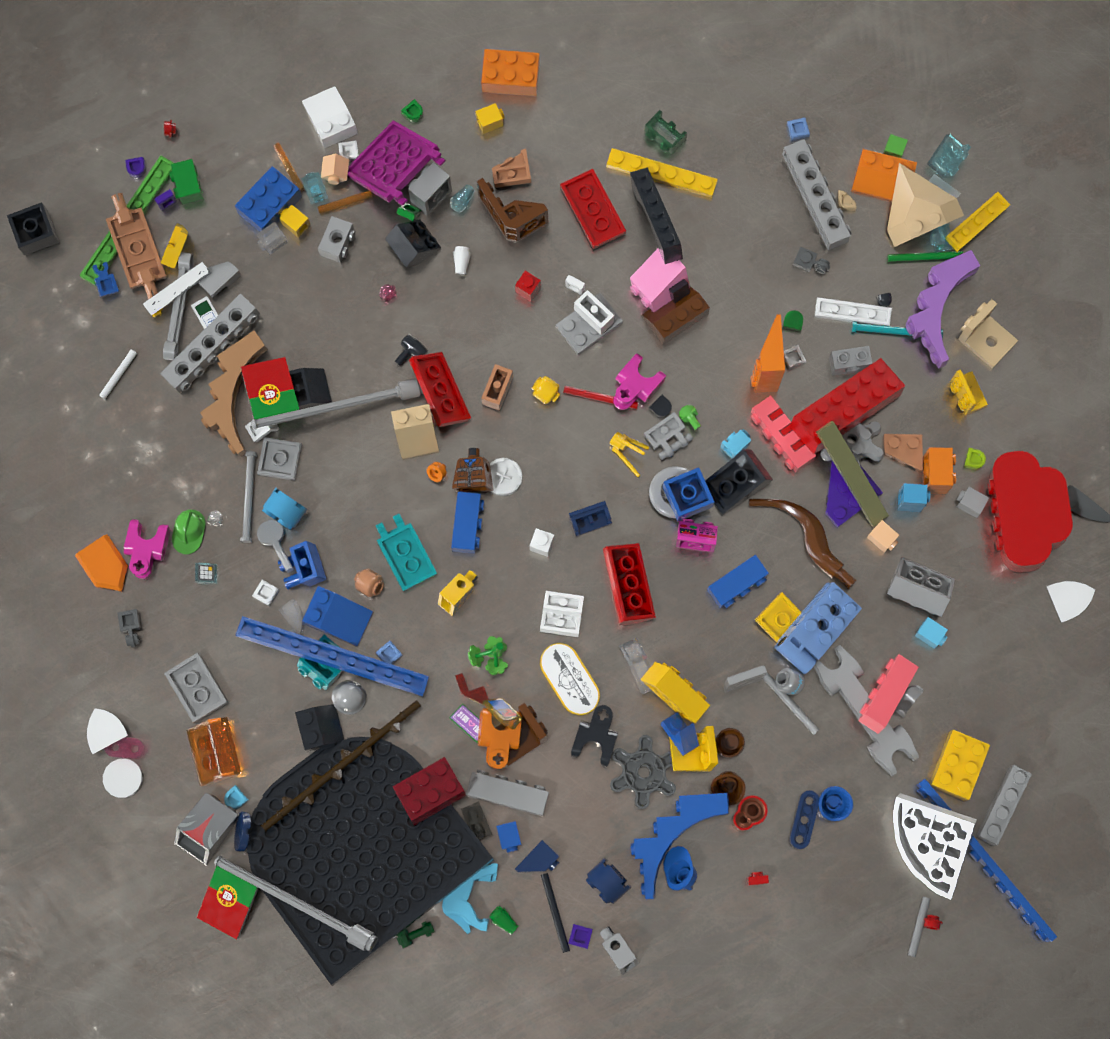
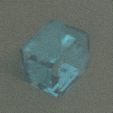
[301,172,328,204]

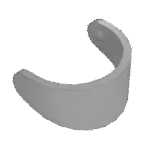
[895,685,924,718]

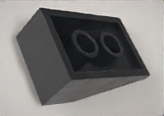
[705,449,773,515]

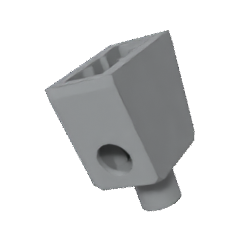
[600,926,639,975]

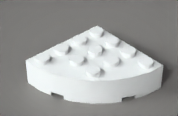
[893,793,977,900]

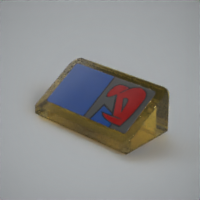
[482,698,522,730]

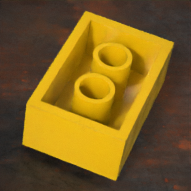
[640,662,710,723]
[929,730,990,802]

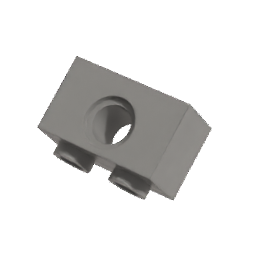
[318,216,355,263]
[829,346,872,376]

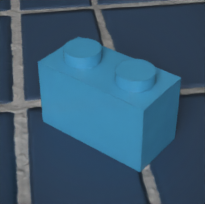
[897,483,930,512]

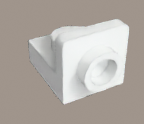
[245,421,279,442]

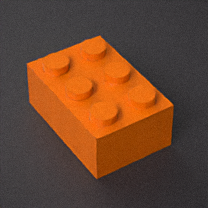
[481,49,540,96]

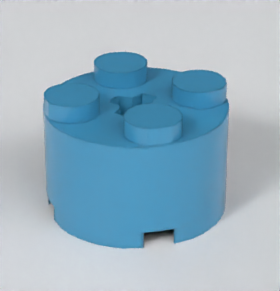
[262,488,308,530]

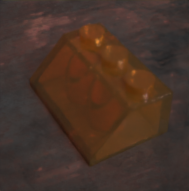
[186,717,241,787]

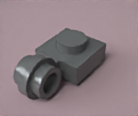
[793,247,830,274]
[117,609,141,648]

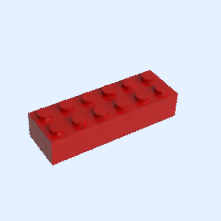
[790,358,905,454]

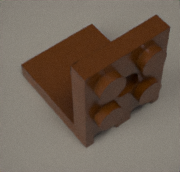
[495,703,548,767]

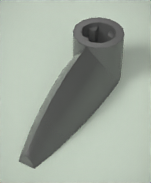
[1067,485,1110,522]

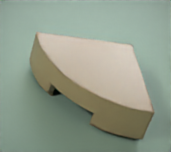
[837,190,856,211]

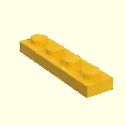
[945,192,1010,252]

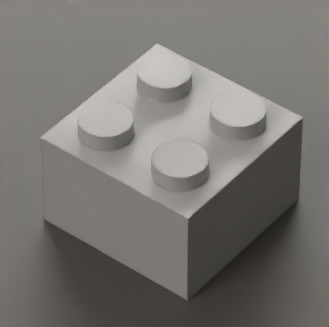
[408,162,452,216]

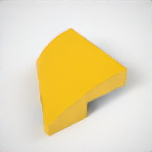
[161,223,188,269]

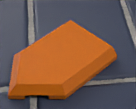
[75,534,128,592]

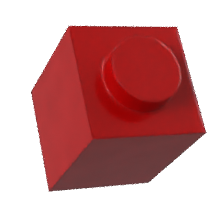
[515,270,541,302]

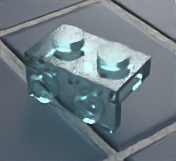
[927,134,971,178]
[930,223,953,252]

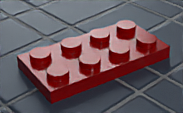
[560,169,626,249]
[409,352,471,427]

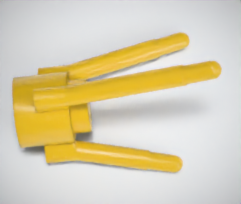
[610,432,649,477]

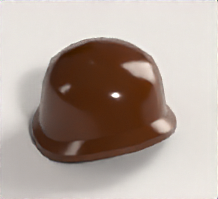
[711,771,746,806]

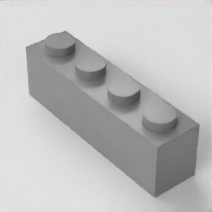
[975,765,1032,846]
[466,769,549,816]

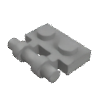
[644,412,693,460]

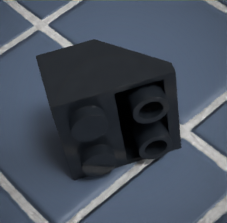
[385,219,441,267]
[289,368,332,410]

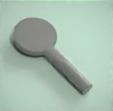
[257,520,294,573]

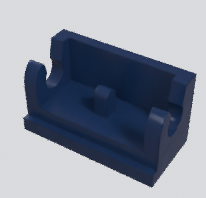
[569,501,612,537]

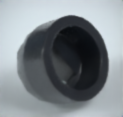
[876,293,892,307]

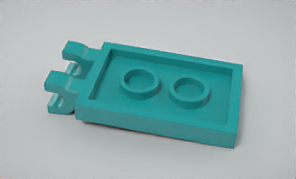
[376,514,437,592]

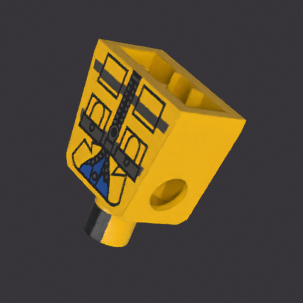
[438,570,478,616]

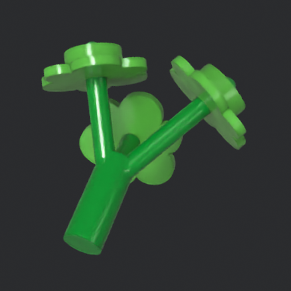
[468,636,508,675]

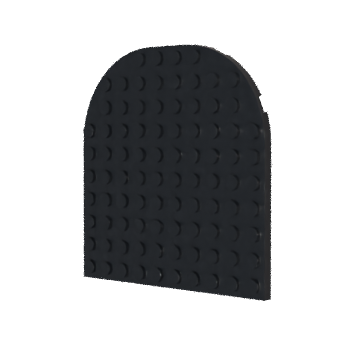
[247,737,494,986]

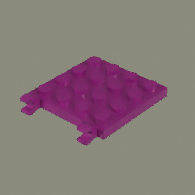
[347,120,446,206]

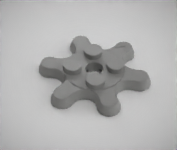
[821,421,884,467]

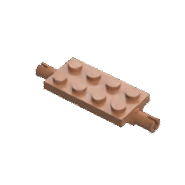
[106,193,167,300]

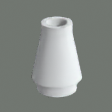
[453,246,471,275]

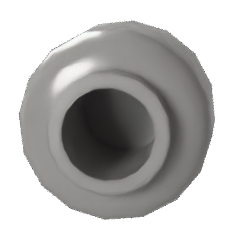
[775,668,805,695]

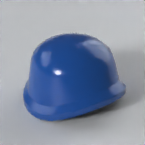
[819,786,853,821]

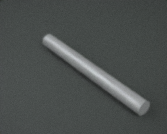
[763,672,820,734]

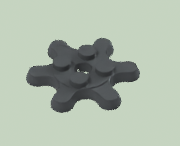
[610,735,676,809]

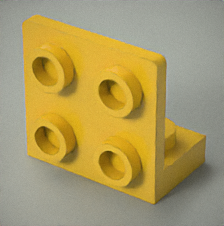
[950,370,988,415]
[669,726,718,771]

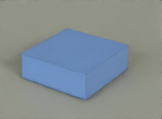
[787,118,810,141]
[376,641,403,665]

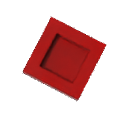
[747,872,769,886]

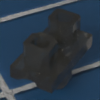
[461,801,492,840]

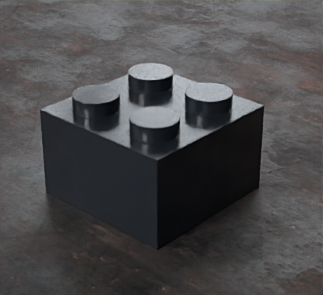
[7,202,59,256]

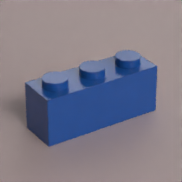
[451,492,485,554]
[707,554,769,609]

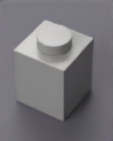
[956,487,989,518]

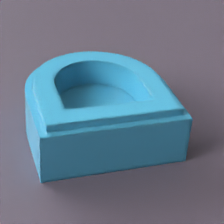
[224,785,249,809]

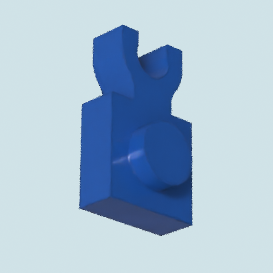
[92,262,119,298]

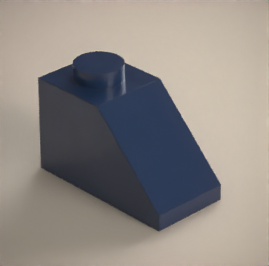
[515,840,560,873]

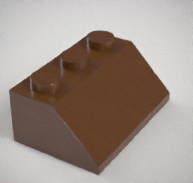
[641,287,710,345]

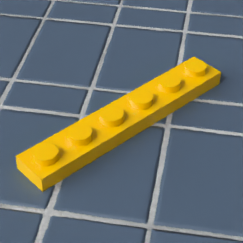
[606,148,718,198]

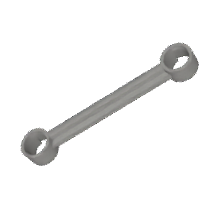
[163,252,194,360]

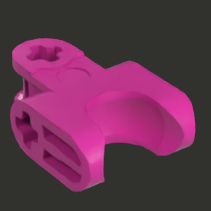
[613,353,666,410]
[124,519,171,579]

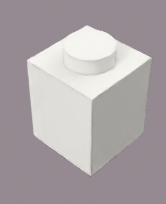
[529,528,554,557]

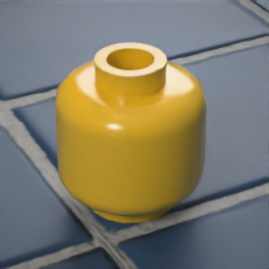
[531,376,560,404]

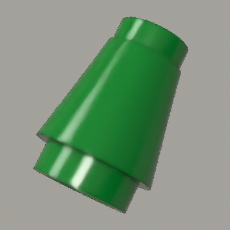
[489,905,518,935]

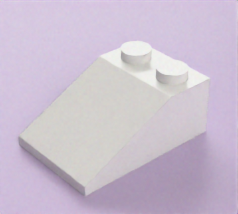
[302,86,358,148]

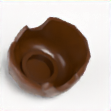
[715,728,745,758]

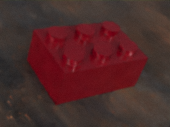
[393,757,466,825]

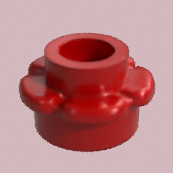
[164,119,176,138]
[924,915,943,930]

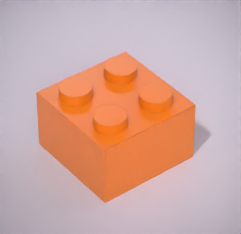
[923,447,956,494]

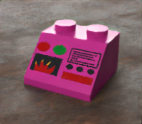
[676,519,718,552]

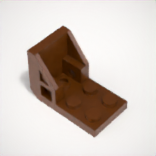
[476,178,549,242]

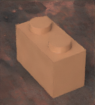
[481,364,513,411]

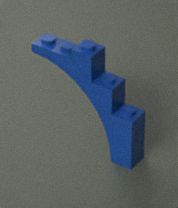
[631,793,729,899]

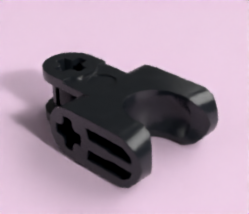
[571,705,619,768]

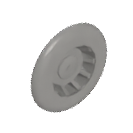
[649,466,690,518]

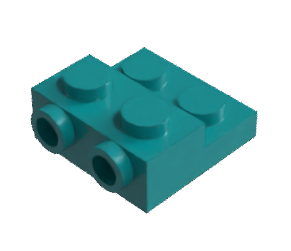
[297,634,343,690]

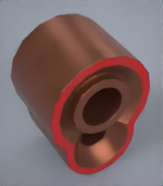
[732,795,768,832]

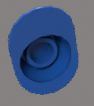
[663,846,697,891]

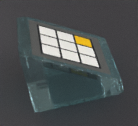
[195,563,217,584]

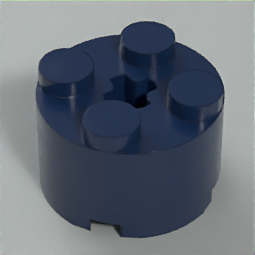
[586,858,632,904]

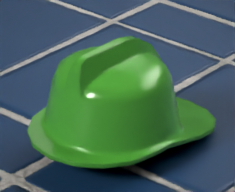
[172,510,206,554]

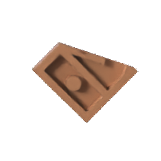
[492,149,531,188]
[883,434,923,472]

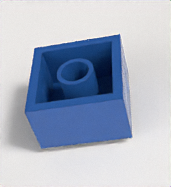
[662,467,714,522]

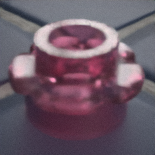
[379,284,397,301]

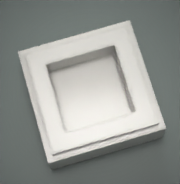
[338,141,359,161]
[566,275,585,295]
[784,345,806,370]
[252,580,279,606]

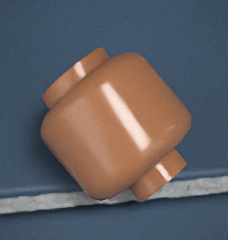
[354,568,384,597]

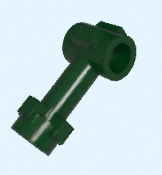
[396,921,435,949]

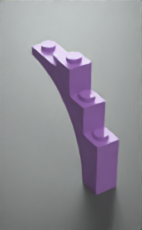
[906,250,980,368]

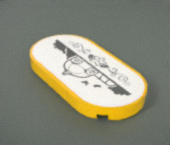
[540,643,600,715]

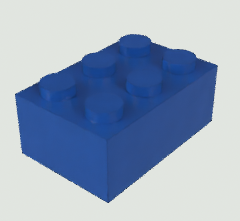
[235,166,302,236]

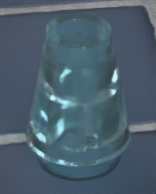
[449,185,474,212]

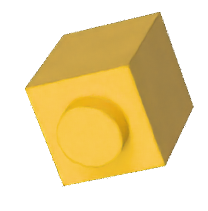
[475,103,505,134]
[280,205,311,238]

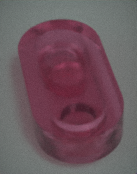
[104,738,145,759]

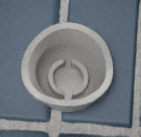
[332,681,366,715]

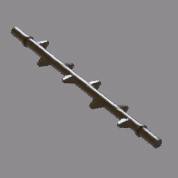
[261,700,421,831]

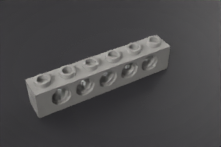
[782,139,851,250]
[160,293,260,393]

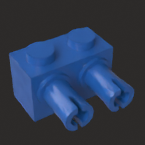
[278,541,327,590]

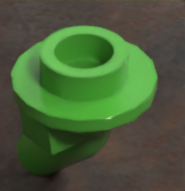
[679,405,701,430]

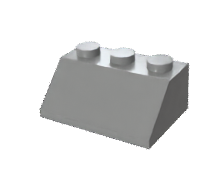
[887,557,955,617]

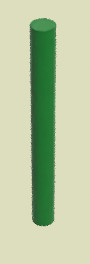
[887,251,963,262]

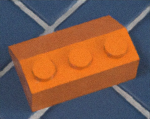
[851,149,917,201]

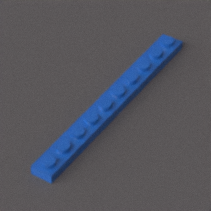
[236,616,429,696]
[916,779,1057,942]

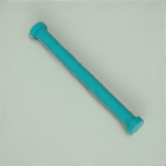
[851,321,943,339]

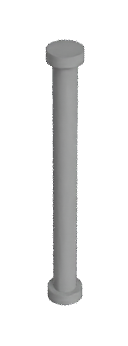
[240,451,257,543]

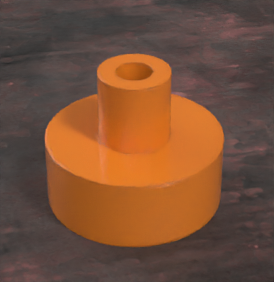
[427,462,447,482]

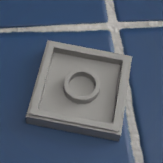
[257,437,302,481]

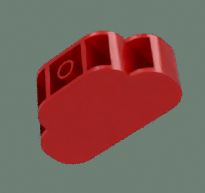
[987,451,1073,573]

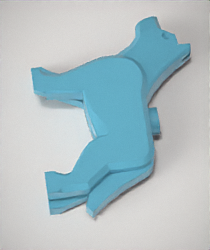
[442,863,498,934]

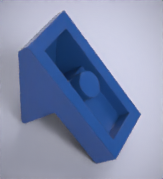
[660,712,699,756]

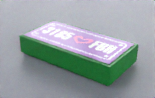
[449,704,480,744]

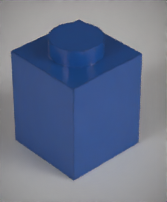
[496,821,522,853]

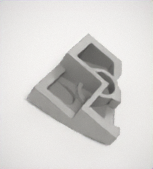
[197,262,241,298]

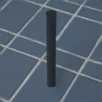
[540,873,570,953]

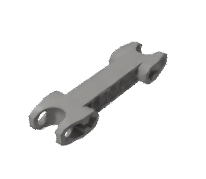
[814,645,919,776]

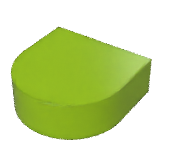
[964,447,986,470]

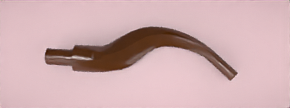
[749,499,857,589]

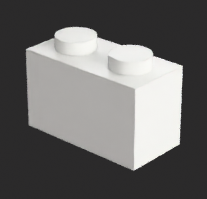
[574,290,614,335]

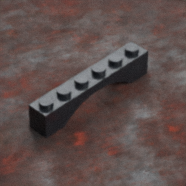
[630,167,683,264]

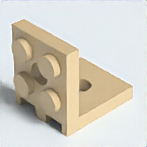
[958,299,1018,369]

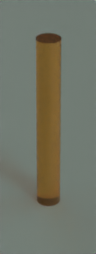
[273,143,305,192]
[318,191,372,213]

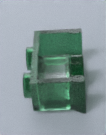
[644,110,687,154]

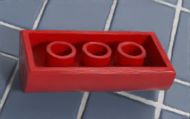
[603,543,656,625]

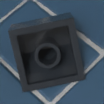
[295,704,345,752]

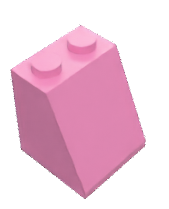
[630,249,690,312]

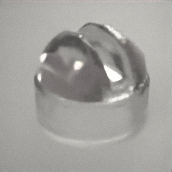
[207,510,223,526]

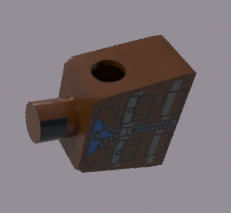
[452,448,493,493]

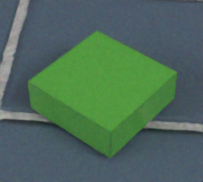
[884,134,908,158]

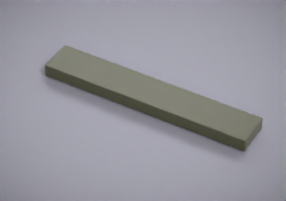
[816,421,889,527]

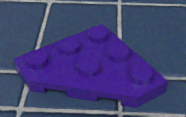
[825,460,883,528]

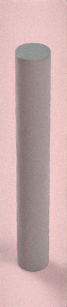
[908,897,931,958]

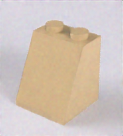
[391,404,439,459]

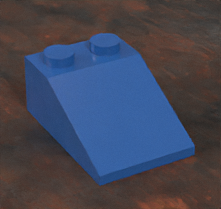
[302,586,373,647]

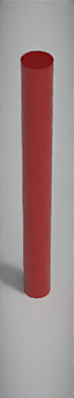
[563,386,639,409]

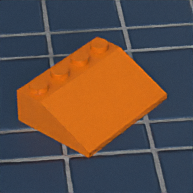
[751,314,785,393]

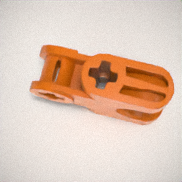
[478,708,522,769]

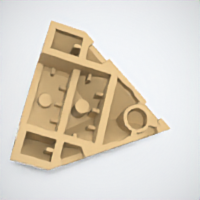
[887,163,964,247]

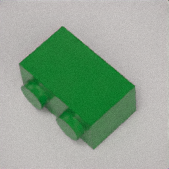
[169,159,204,205]

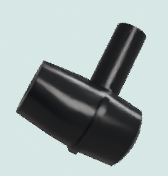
[395,334,428,366]

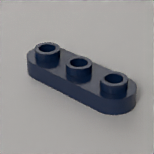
[789,790,820,849]

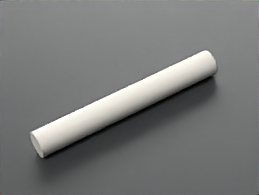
[99,349,137,399]

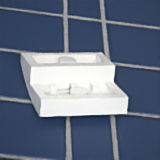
[540,591,584,637]

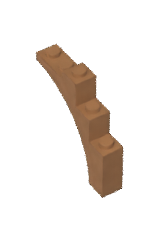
[200,331,268,457]

